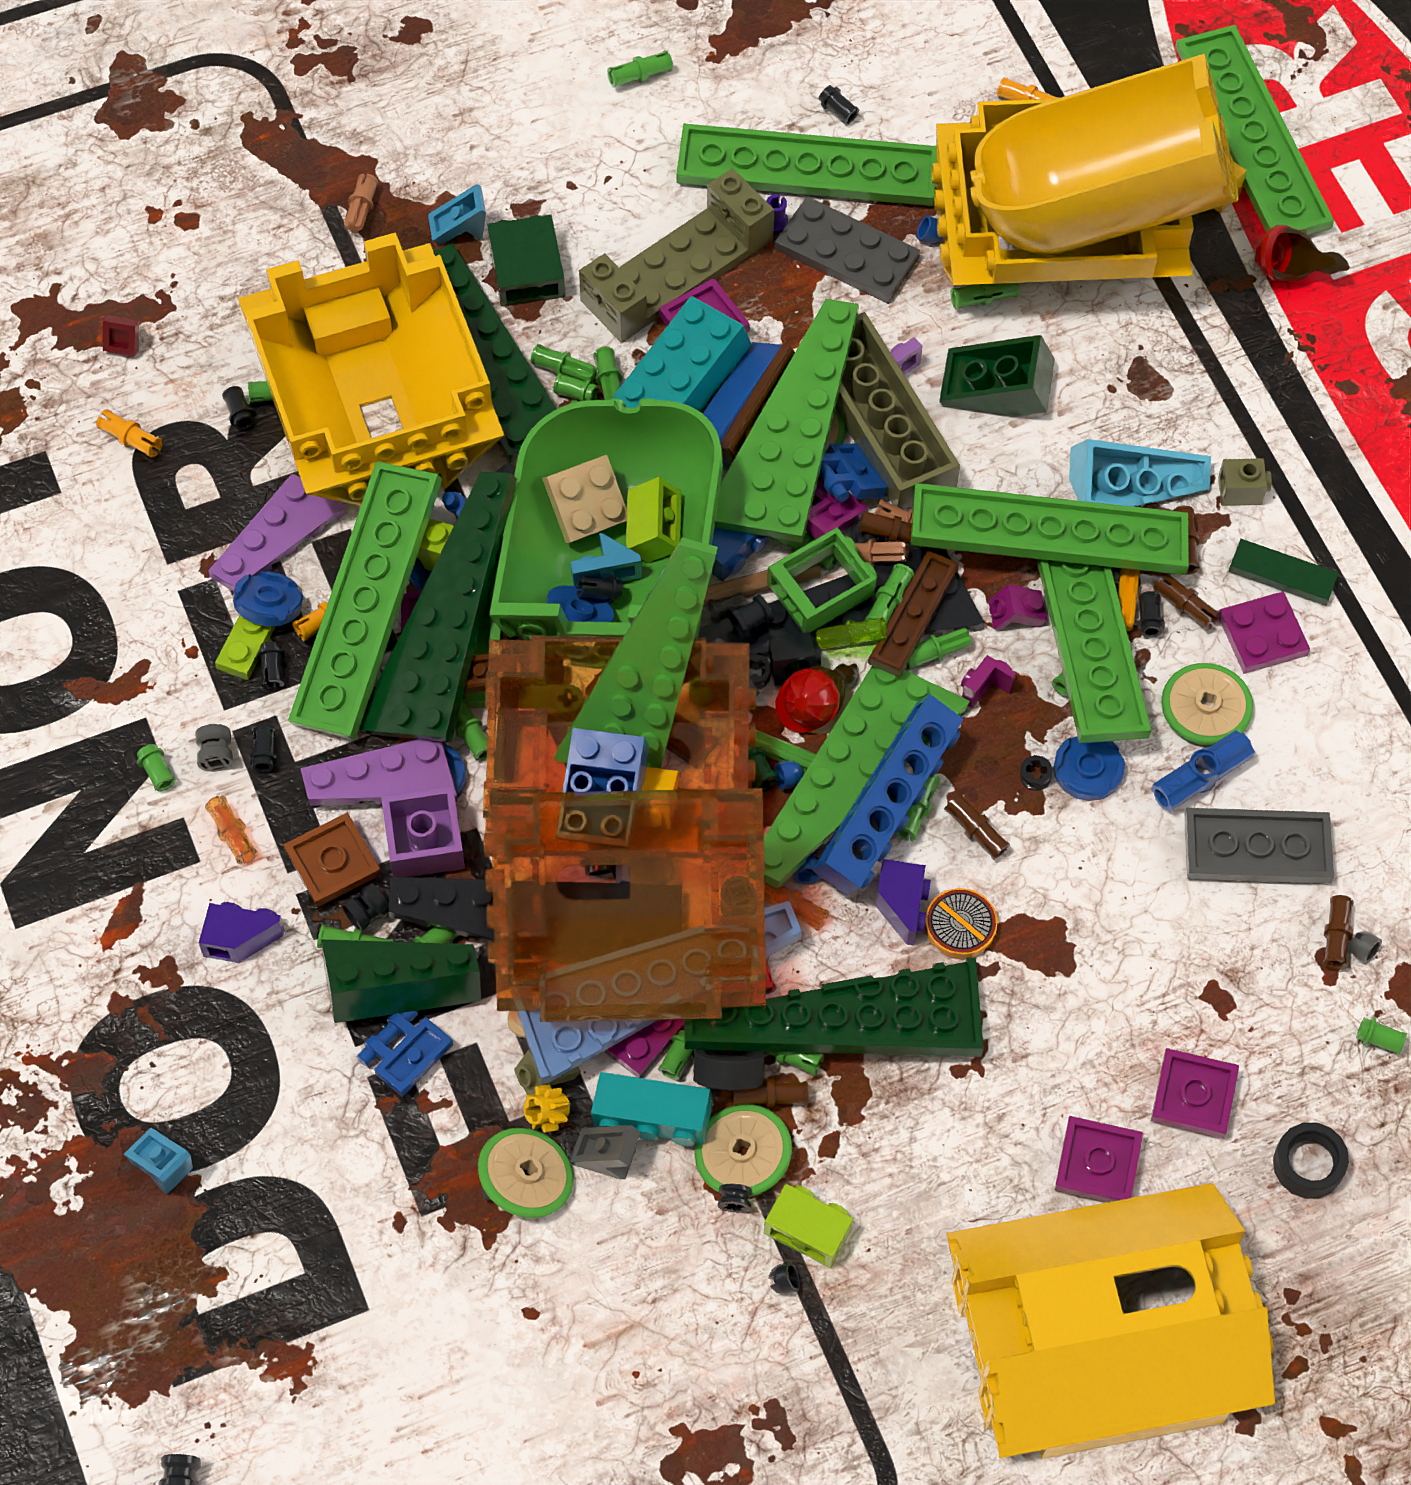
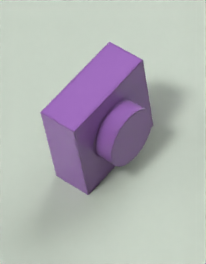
[890,337,923,375]

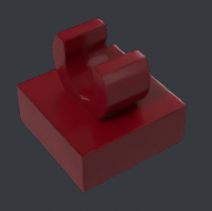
[103,315,139,357]

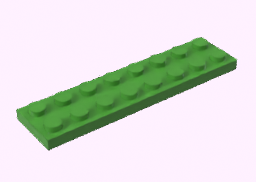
[1175,25,1334,235]
[676,123,936,206]
[288,461,442,740]
[911,483,1189,575]
[1036,559,1151,743]

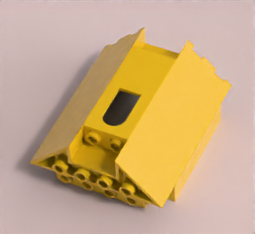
[931,99,1194,285]
[238,232,504,506]
[946,1183,1275,1459]

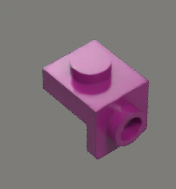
[989,584,1047,631]
[960,655,1016,708]

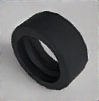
[693,1050,764,1090]
[1273,1122,1349,1198]

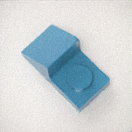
[428,184,486,246]
[570,533,642,587]
[124,1128,193,1194]

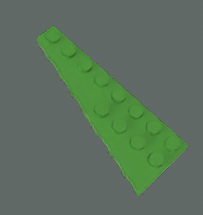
[715,299,859,543]
[554,538,718,769]
[746,666,970,889]

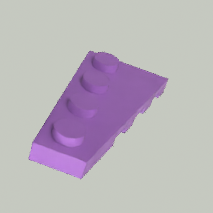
[208,473,348,592]
[300,739,458,806]

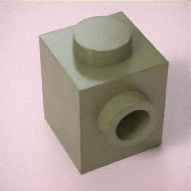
[1218,458,1272,506]

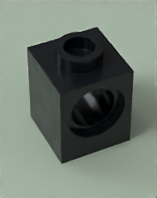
[768,632,822,686]

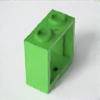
[767,527,877,633]

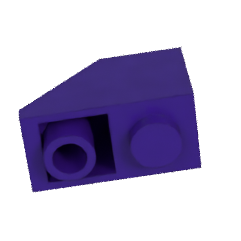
[876,859,931,946]
[198,902,285,963]

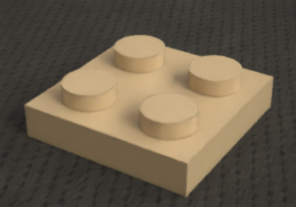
[542,455,627,543]

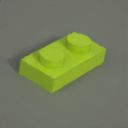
[215,615,276,680]

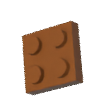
[283,812,382,907]

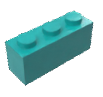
[591,1072,713,1146]

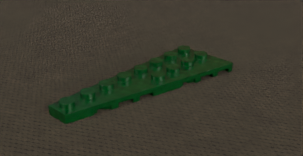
[358,471,517,742]
[684,957,984,1057]

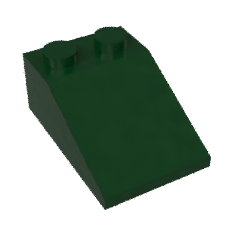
[939,335,1055,416]

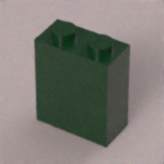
[487,214,565,307]

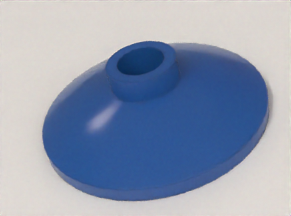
[546,586,614,622]

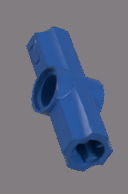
[1151,730,1255,812]

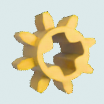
[523,1084,570,1133]

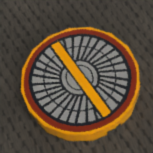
[924,888,998,960]

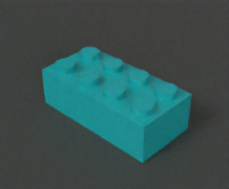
[612,296,752,412]

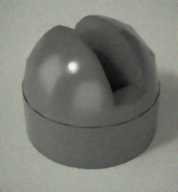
[1349,931,1382,964]

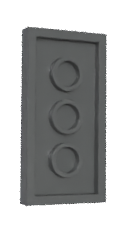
[774,196,920,304]
[1184,808,1334,884]

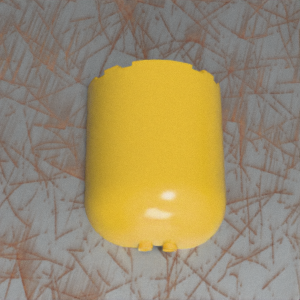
[970,54,1238,255]

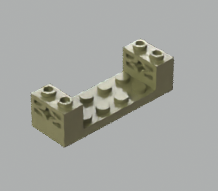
[579,168,774,343]

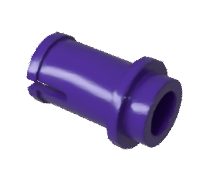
[766,194,788,234]

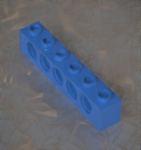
[812,694,964,896]

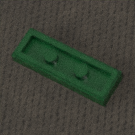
[1228,538,1339,606]

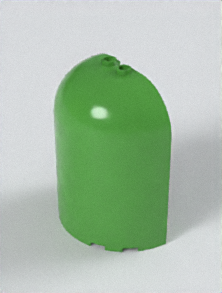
[489,398,723,668]

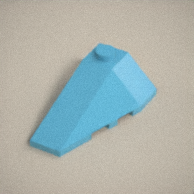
[1069,439,1211,507]

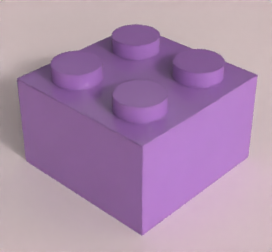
[381,786,465,877]

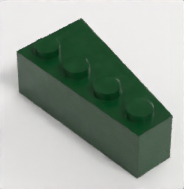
[321,939,481,1023]

